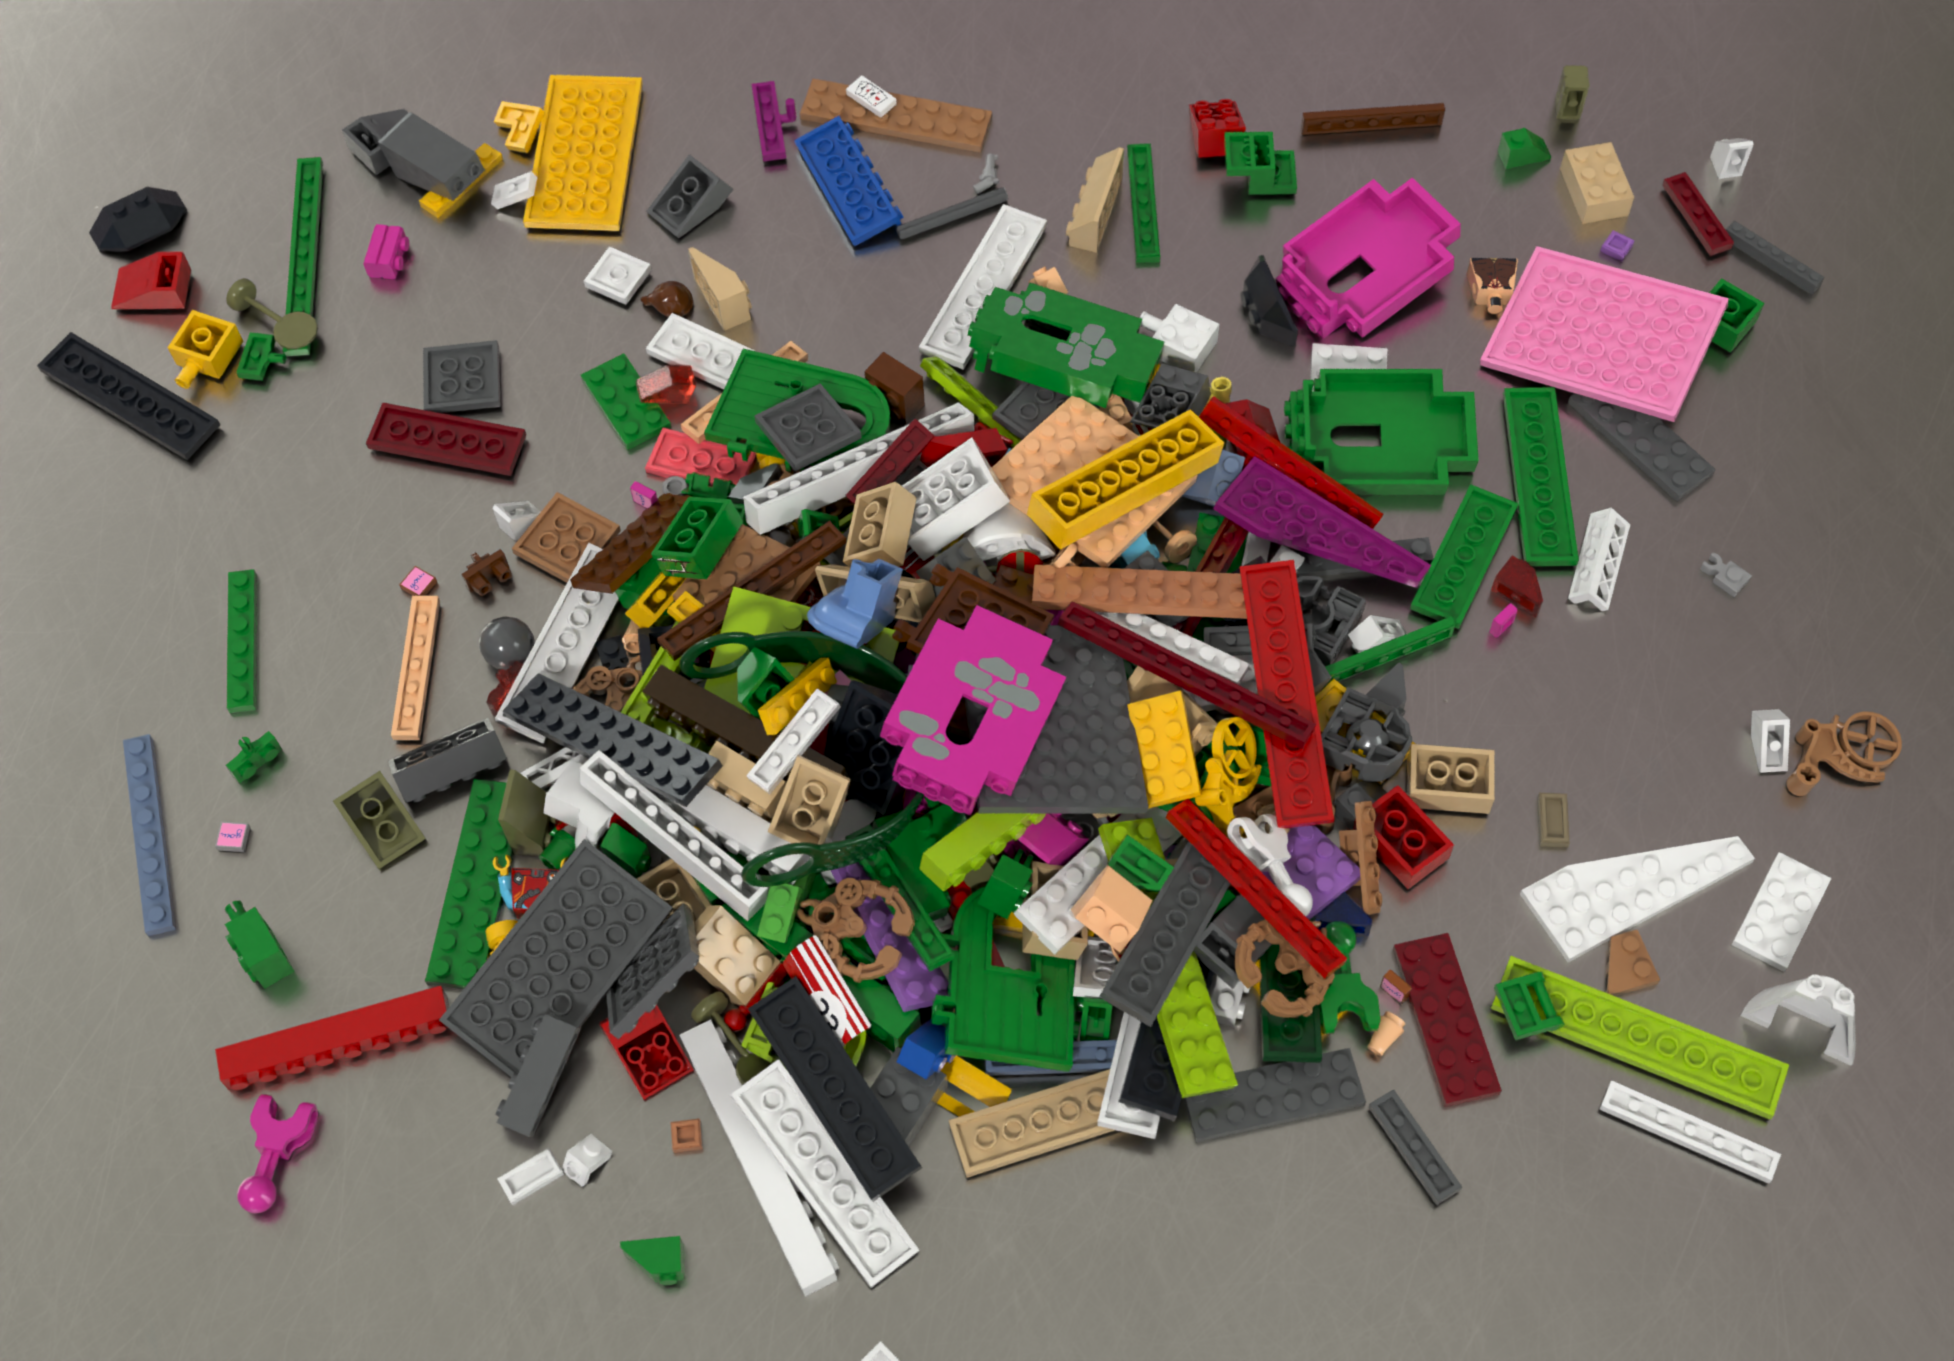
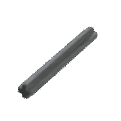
[896,187,1008,239]

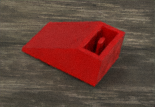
[1189,99,1246,158]
[111,252,192,309]
[920,428,1008,468]
[599,1005,694,1100]

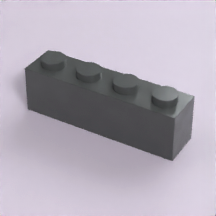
[496,1014,581,1137]

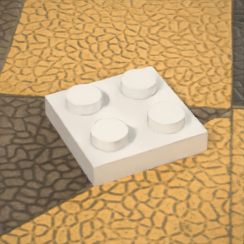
[584,246,652,305]

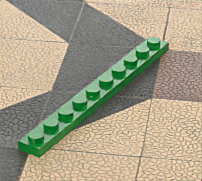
[283,157,323,356]

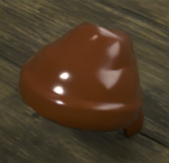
[640,281,693,317]

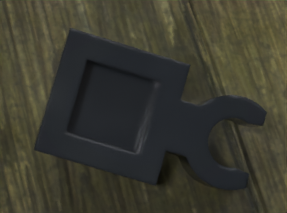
[596,635,629,670]

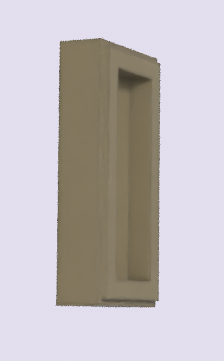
[1538,792,1570,848]

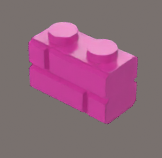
[363,224,409,280]

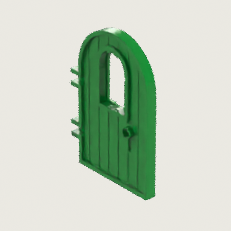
[704,348,890,472]
[932,886,1075,1072]

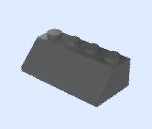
[388,718,507,803]

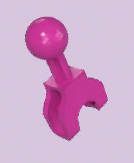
[237,1094,318,1213]

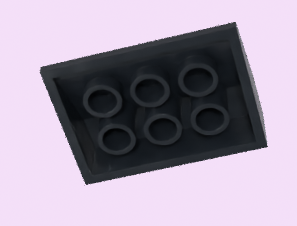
[824,680,906,815]

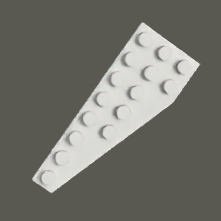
[1520,836,1755,963]

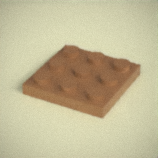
[512,492,621,583]

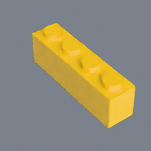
[624,571,686,628]

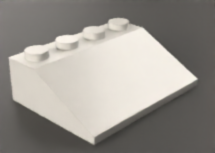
[902,438,1010,561]

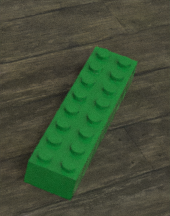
[722,903,921,1053]

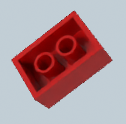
[1353,785,1454,889]

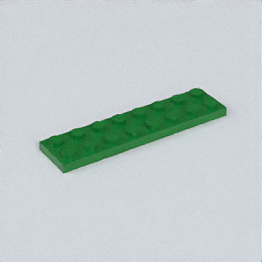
[1503,387,1579,566]
[425,779,514,989]

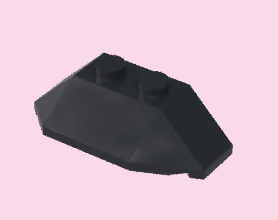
[89,187,187,252]
[1240,255,1298,346]

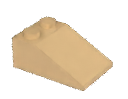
[688,247,752,331]
[768,755,851,845]

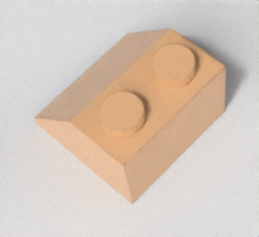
[1071,865,1152,952]

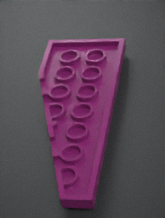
[1214,456,1431,588]

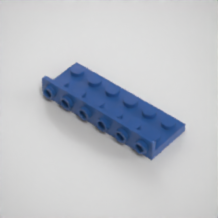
[794,116,904,247]

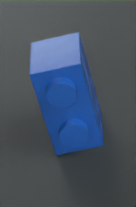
[897,1019,956,1079]

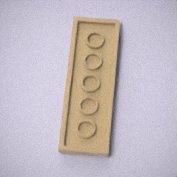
[948,1069,1115,1178]

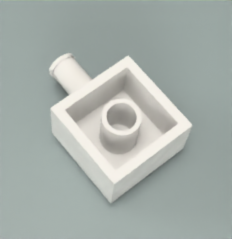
[1140,304,1219,372]

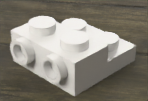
[1209,973,1250,1027]

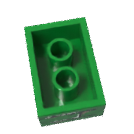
[651,497,743,580]

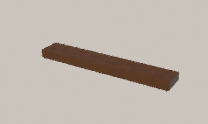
[1301,103,1445,135]

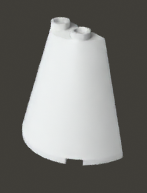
[963,503,1056,561]
[1740,975,1856,1066]

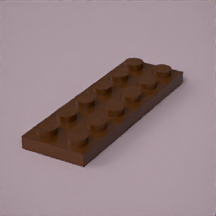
[570,493,691,594]

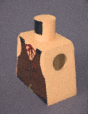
[1467,258,1518,314]

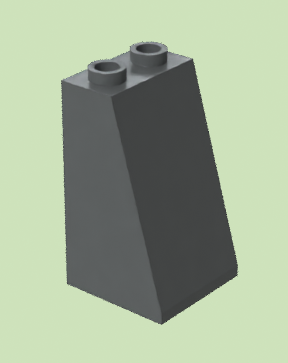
[378,112,485,201]

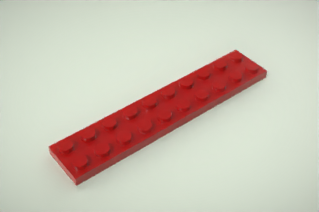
[1240,559,1334,829]

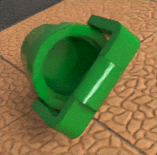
[539,821,576,870]

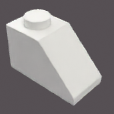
[1710,138,1754,179]
[1348,615,1407,654]
[1751,709,1790,773]

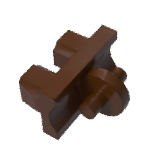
[461,549,512,596]

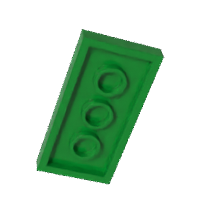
[581,353,672,450]

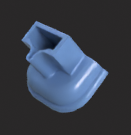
[807,558,903,649]

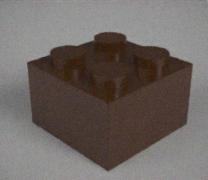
[864,352,925,425]

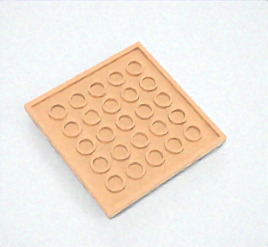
[992,396,1198,568]

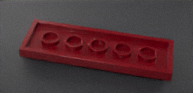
[366,402,527,476]
[1393,933,1502,1107]

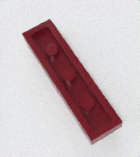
[1662,172,1734,256]
[845,418,935,504]

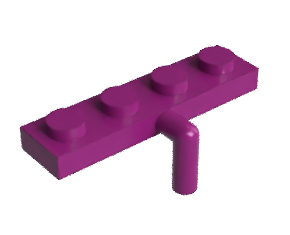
[751,81,797,161]

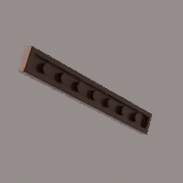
[657,521,847,661]

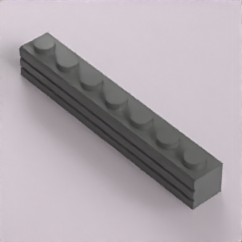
[1726,221,1825,295]

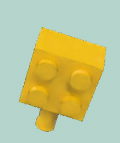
[167,310,244,389]

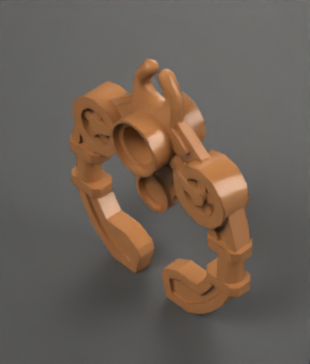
[573,655,658,718]
[797,878,915,983]
[1235,919,1334,1018]

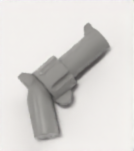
[973,154,999,194]

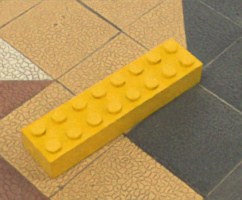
[1027,409,1224,550]

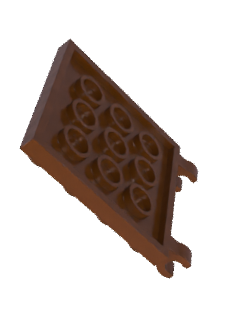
[892,564,1054,654]

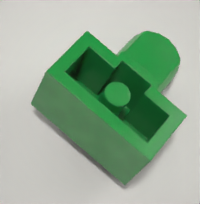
[977,848,1034,919]

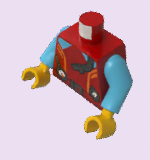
[493,855,568,920]

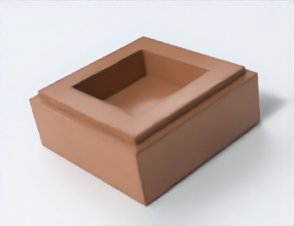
[671,1118,703,1153]

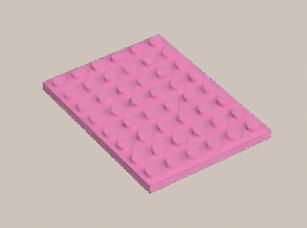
[1480,246,1729,422]

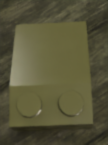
[498,769,558,857]
[333,771,426,869]

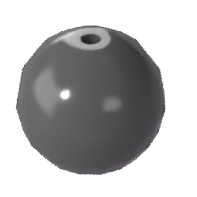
[479,616,535,670]

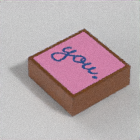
[399,566,437,596]
[1380,970,1412,1005]

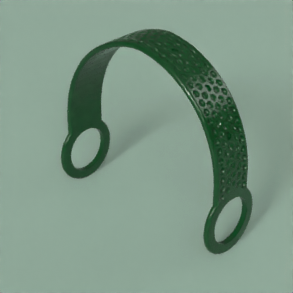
[679,631,924,887]

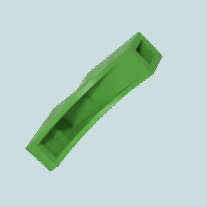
[757,872,820,943]

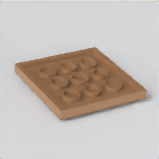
[673,524,821,606]

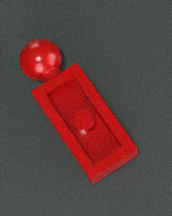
[724,963,788,1032]

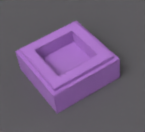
[1600,230,1635,262]

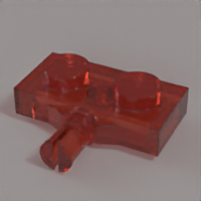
[486,661,524,716]

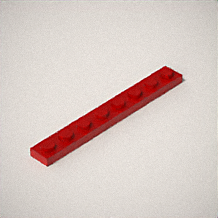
[1199,396,1383,529]
[1165,799,1347,979]

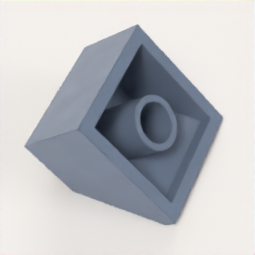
[1182,450,1245,507]

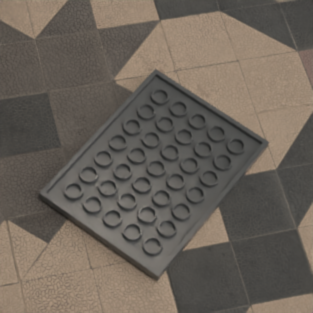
[964,625,1149,814]

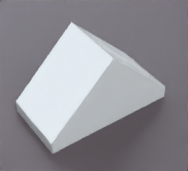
[492,501,541,542]

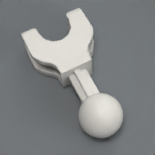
[1227,814,1313,916]

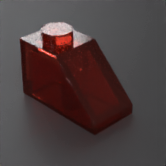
[636,365,696,404]
[1491,555,1543,617]

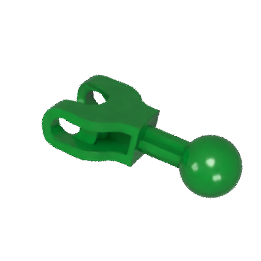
[1320,921,1380,1034]

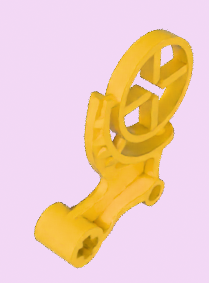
[1195,717,1262,838]

